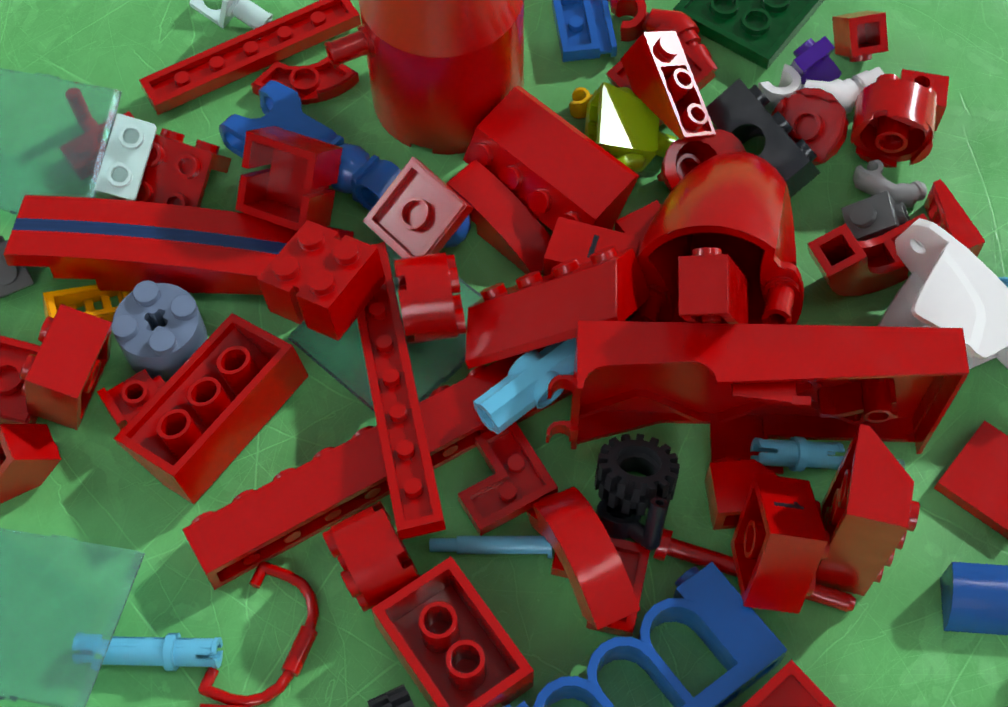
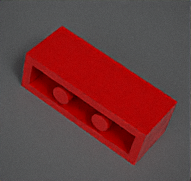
[678,247,749,324]

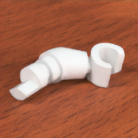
[758,64,885,114]

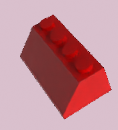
[463,86,639,231]
[465,246,652,369]
[113,313,309,504]
[816,424,920,596]

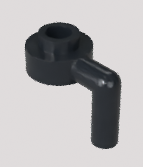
[596,497,669,550]

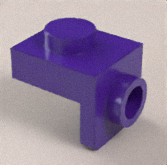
[790,36,842,84]

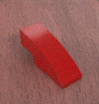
[446,159,551,275]

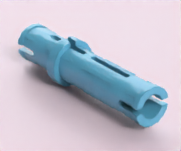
[74,633,223,671]

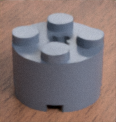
[112,280,208,381]

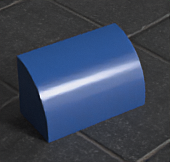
[940,562,1008,635]

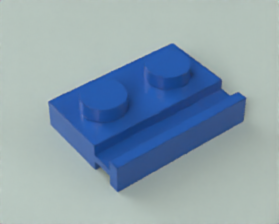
[552,0,617,62]

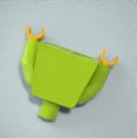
[569,82,676,173]

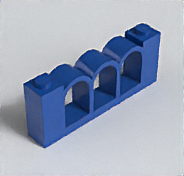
[504,562,787,707]

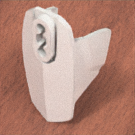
[878,218,1008,370]

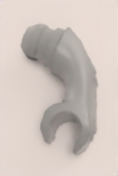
[853,159,927,208]

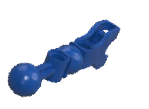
[219,80,471,248]

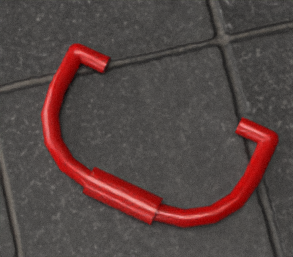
[198,561,319,707]

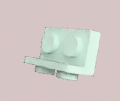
[94,113,157,201]

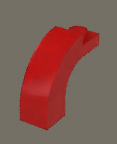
[807,213,929,296]
[526,486,641,630]

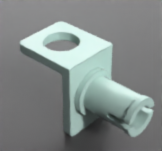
[189,0,273,29]

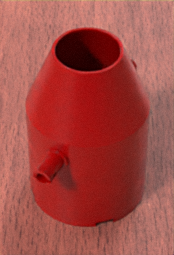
[324,0,524,155]

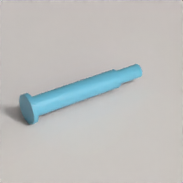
[429,536,553,559]

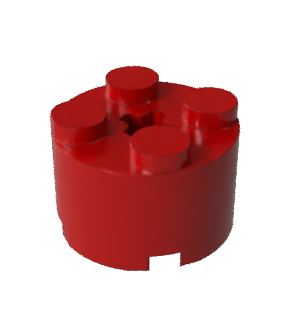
[850,74,937,168]
[394,252,467,345]
[322,501,420,612]

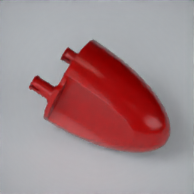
[629,151,804,325]

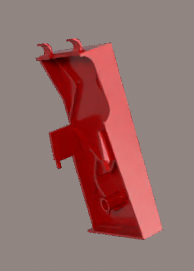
[546,320,969,475]

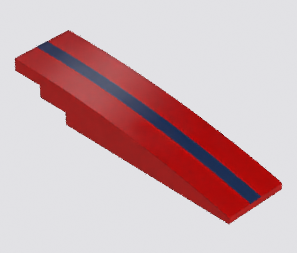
[3,195,355,295]

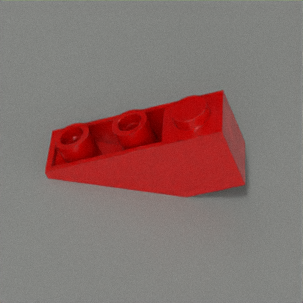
[621,31,716,140]

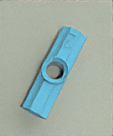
[473,338,576,434]

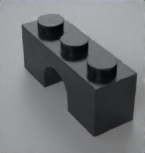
[706,79,821,198]

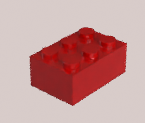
[371,556,534,707]

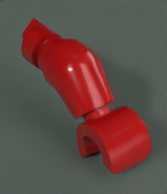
[610,0,718,72]

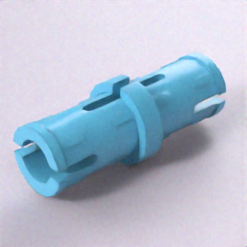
[750,436,845,472]

